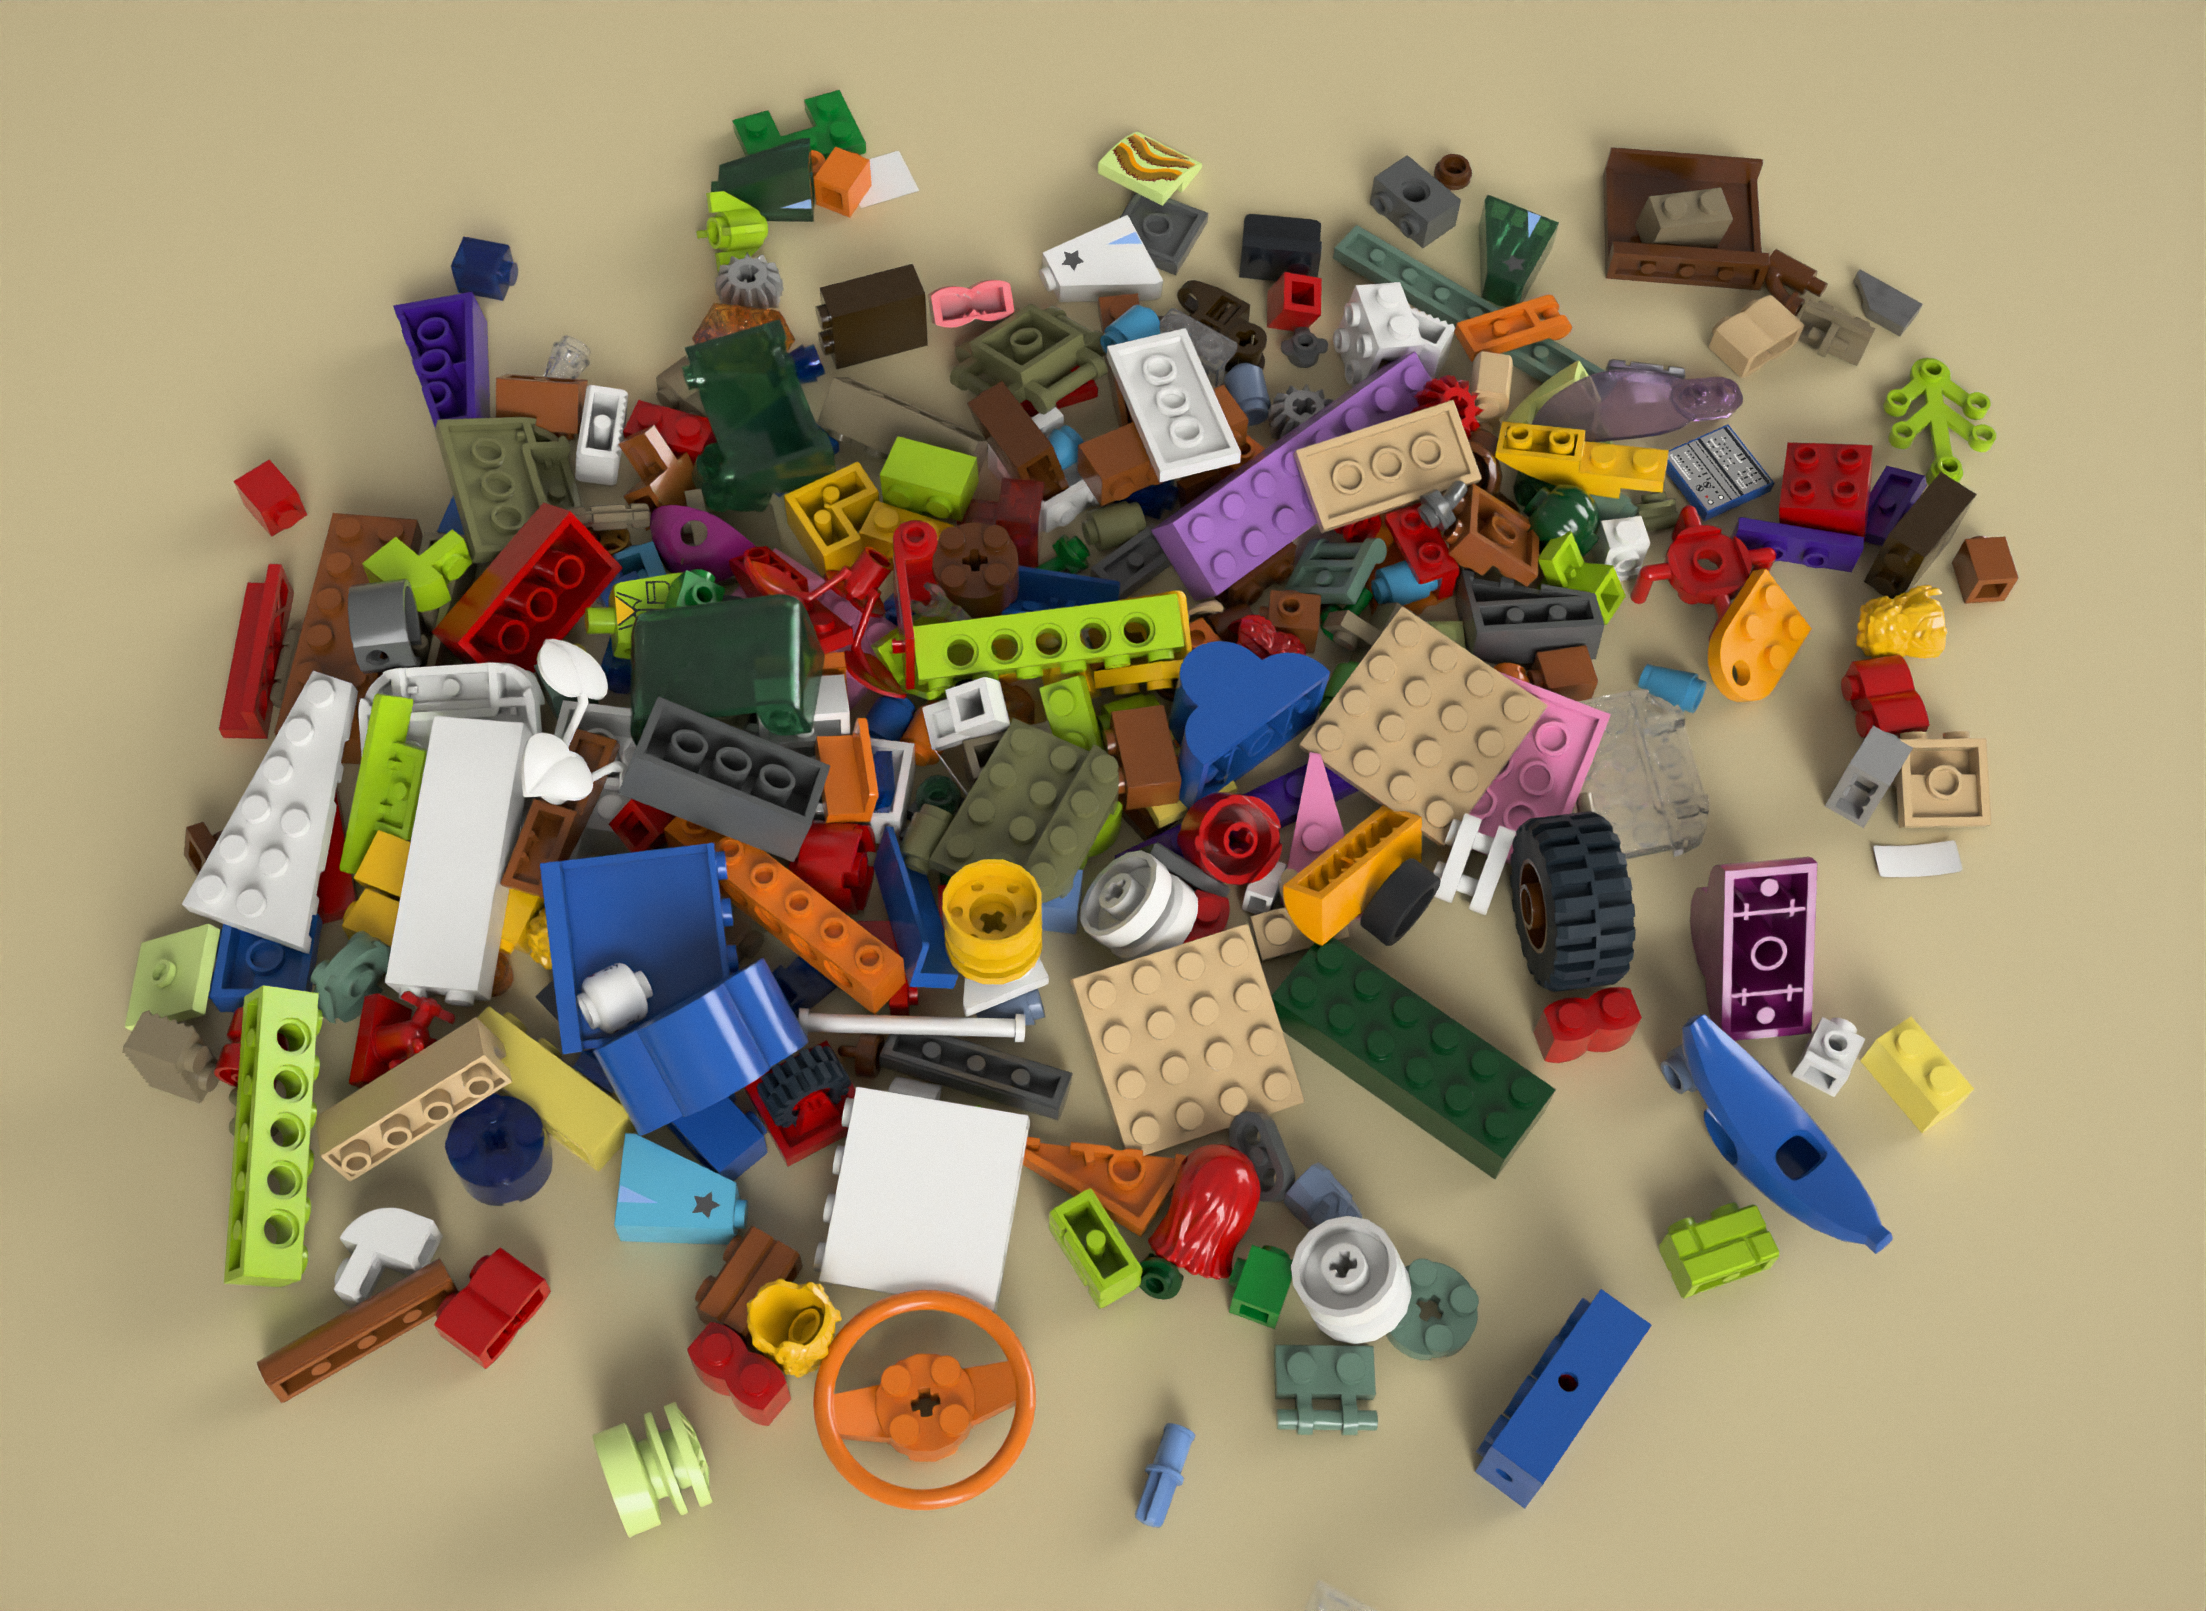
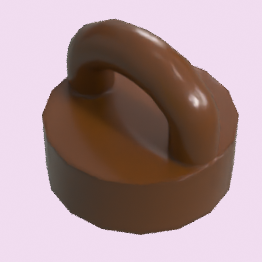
[838,1033,885,1079]

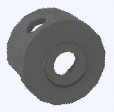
[348,579,422,674]

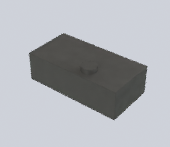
[618,697,830,862]

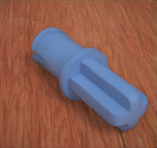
[1135,1423,1196,1528]

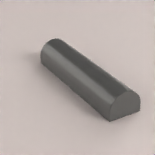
[879,1034,1073,1120]

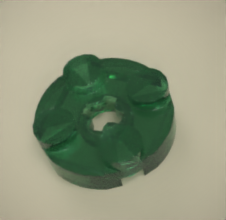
[692,442,778,512]

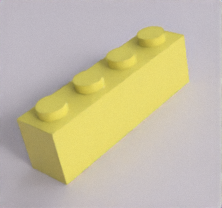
[477,1006,636,1172]

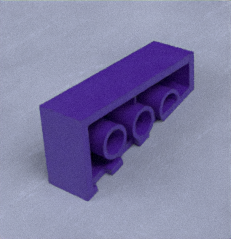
[393,292,490,428]

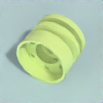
[592,1401,713,1537]

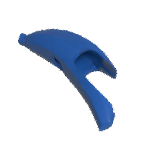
[1682,1014,1893,1254]

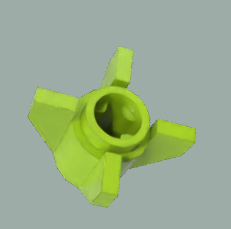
[696,191,768,272]

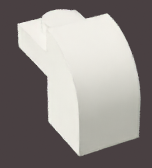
[922,677,1011,751]
[334,1208,443,1307]

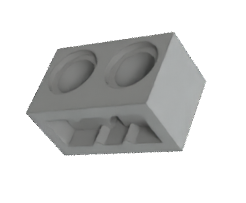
[1825,726,1913,828]

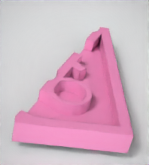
[1280,752,1364,920]

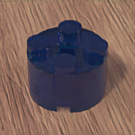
[445,1093,553,1206]

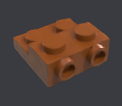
[1443,483,1539,587]

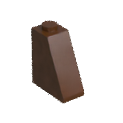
[967,381,1069,514]

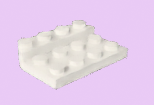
[358,663,545,756]

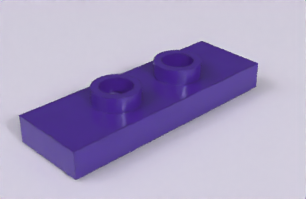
[1730,517,1864,573]

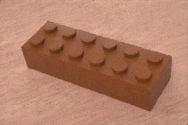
[274,513,423,765]

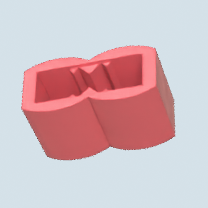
[927,280,1015,328]

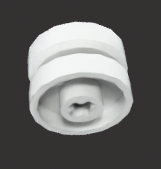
[1080,850,1198,963]
[1291,1216,1412,1344]

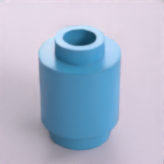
[1100,305,1160,355]
[1371,560,1438,606]

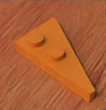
[1023,1137,1186,1237]

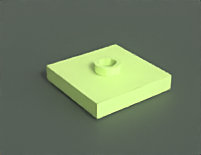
[125,924,220,1031]

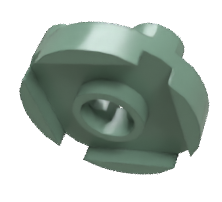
[311,931,391,1024]
[1386,1259,1479,1360]

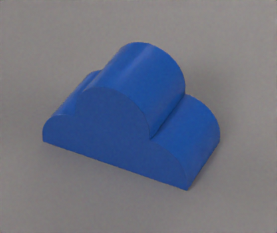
[1168,641,1330,810]
[592,957,809,1136]

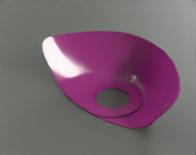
[650,505,756,582]

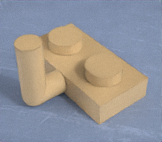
[1250,869,1350,962]

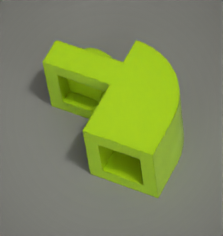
[362,529,472,612]
[1537,531,1626,625]

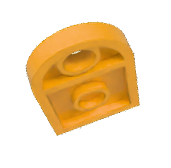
[1708,568,1812,702]

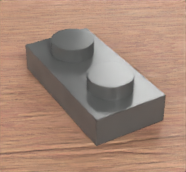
[1090,523,1172,600]

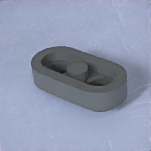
[1229,1111,1295,1202]

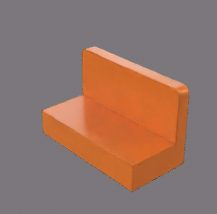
[814,718,878,823]

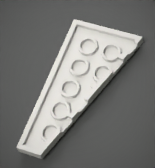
[182,671,358,954]

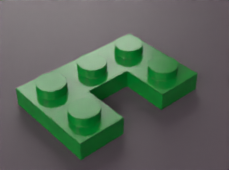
[732,90,866,184]

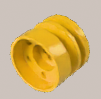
[942,859,1042,984]

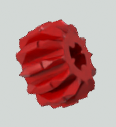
[1410,375,1484,439]

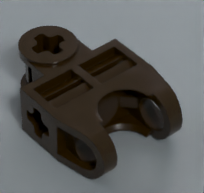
[1158,280,1267,376]

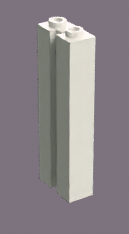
[385,716,533,1007]

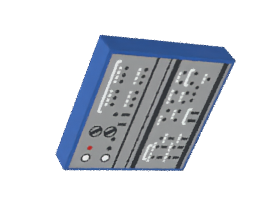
[1666,424,1775,521]

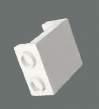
[988,407,1100,533]

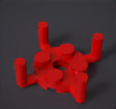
[1630,505,1776,642]

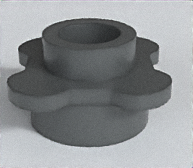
[1281,327,1328,368]

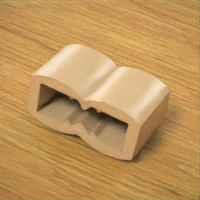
[1708,295,1805,378]
[1468,351,1513,438]

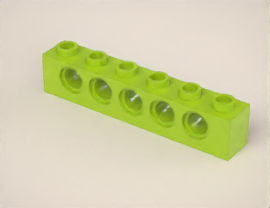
[913,594,1184,691]
[224,985,323,1287]

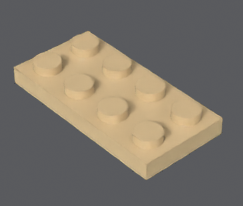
[1293,400,1482,533]

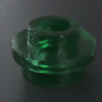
[916,775,961,814]

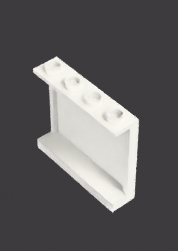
[814,1087,1030,1313]

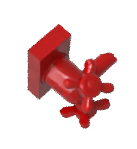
[348,991,456,1089]

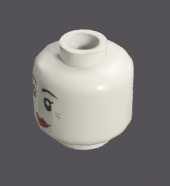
[577,963,653,1034]

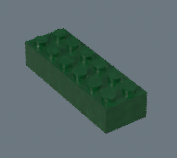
[1271,937,1556,1179]

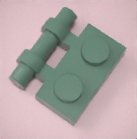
[1274,1345,1378,1435]

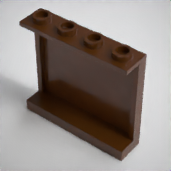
[1603,147,1770,291]

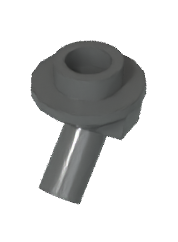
[1417,481,1467,531]

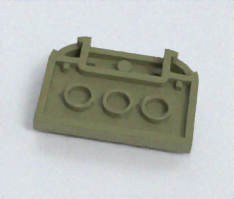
[435,417,591,563]
[929,718,1119,903]

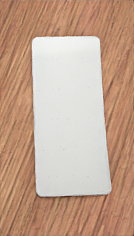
[1873,840,1962,877]

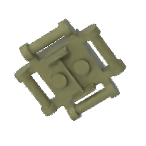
[950,304,1108,415]

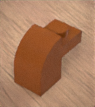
[618,425,696,531]

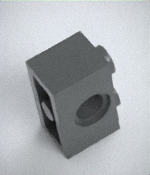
[1370,155,1461,248]

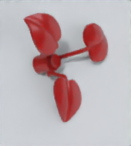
[744,547,907,699]

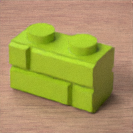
[1049,1188,1142,1309]
[1659,1202,1780,1299]

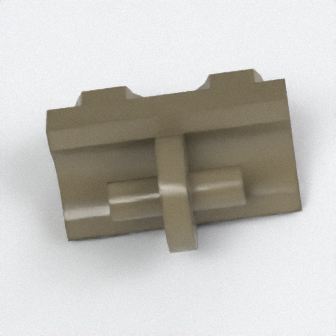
[1798,300,1876,366]

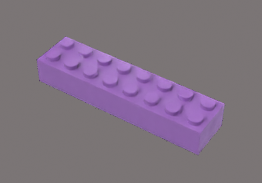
[1151,352,1431,601]

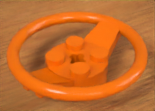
[813,1290,1036,1510]

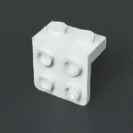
[1333,282,1424,388]

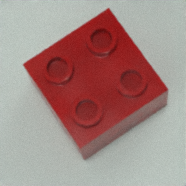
[1779,442,1873,541]

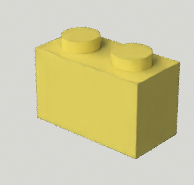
[1860,1016,1974,1133]

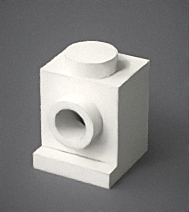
[1591,516,1650,581]
[1792,1017,1865,1097]

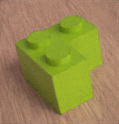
[880,436,979,521]

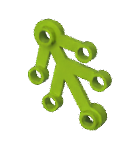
[1883,358,1997,485]

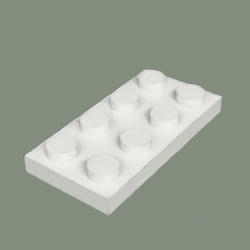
[1107,328,1241,483]

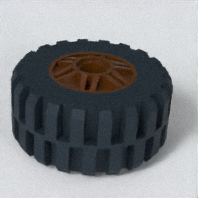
[1510,811,1636,992]

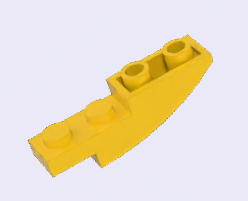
[1495,421,1669,499]

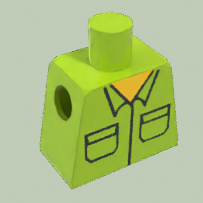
[585,573,691,666]

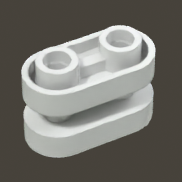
[1433,813,1516,916]

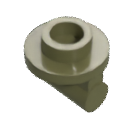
[1634,491,1679,532]

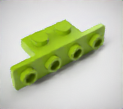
[340,694,428,874]

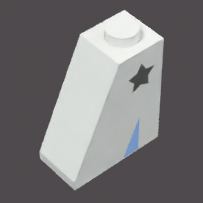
[1039,215,1163,302]

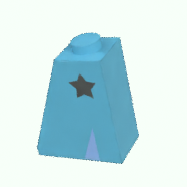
[614,1133,748,1245]

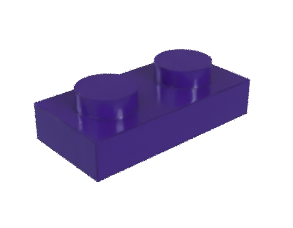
[1865,465,1927,546]

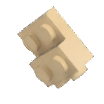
[1890,731,1991,828]

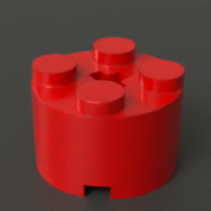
[1177,792,1282,885]
[788,819,876,915]

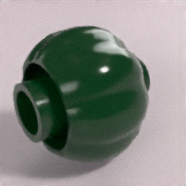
[1523,484,1600,557]

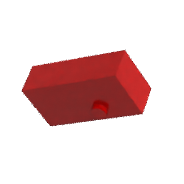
[432,502,623,674]

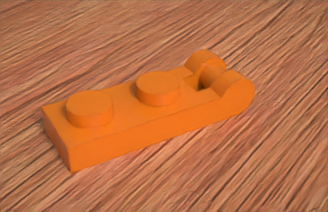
[1454,294,1572,362]

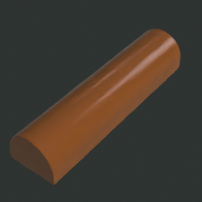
[257,1258,459,1403]

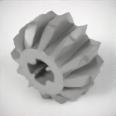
[715,252,784,322]
[1267,384,1333,439]

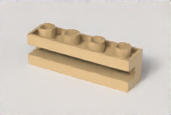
[316,1017,512,1182]

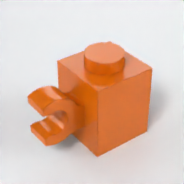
[798,147,872,218]

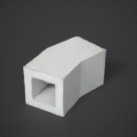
[1242,861,1287,914]

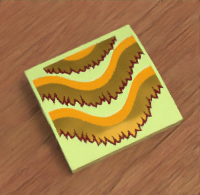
[1098,132,1202,206]

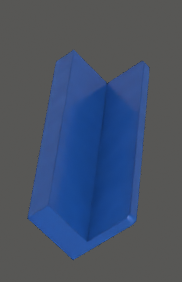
[873,826,959,989]

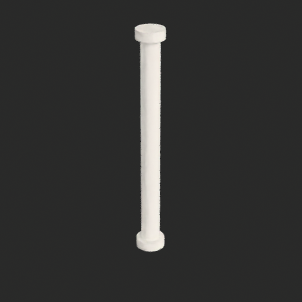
[799,1008,1025,1042]

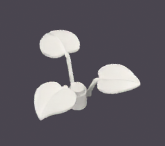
[521,639,637,805]

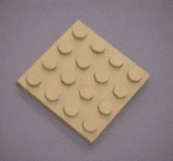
[1299,606,1547,849]
[1070,924,1305,1161]

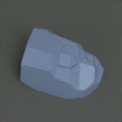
[1284,1162,1362,1230]

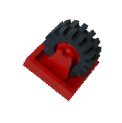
[744,1040,856,1167]

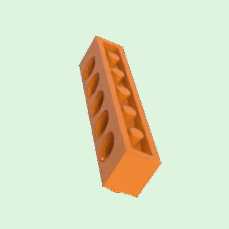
[664,816,905,1015]

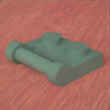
[1284,538,1387,604]

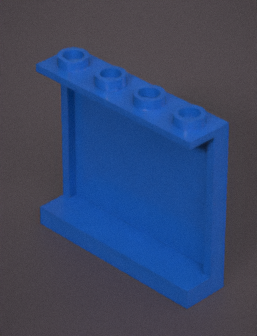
[540,843,739,1054]

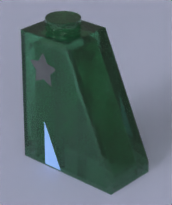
[711,138,815,222]
[1479,195,1559,308]

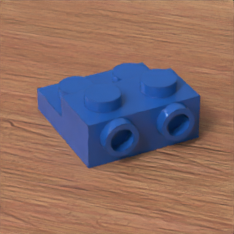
[208,914,323,1012]

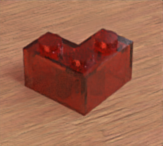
[956,478,1044,568]

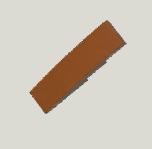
[501,729,620,899]

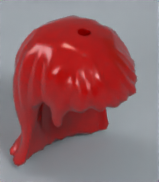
[1148,1144,1260,1280]

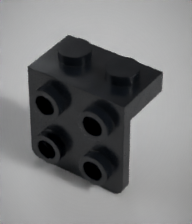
[1239,214,1322,281]

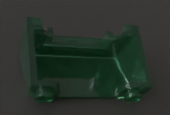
[681,319,836,494]
[630,594,825,746]

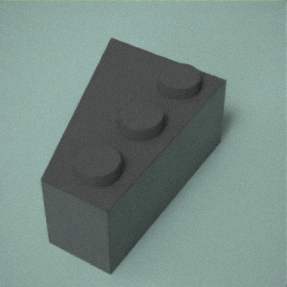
[1455,570,1604,664]

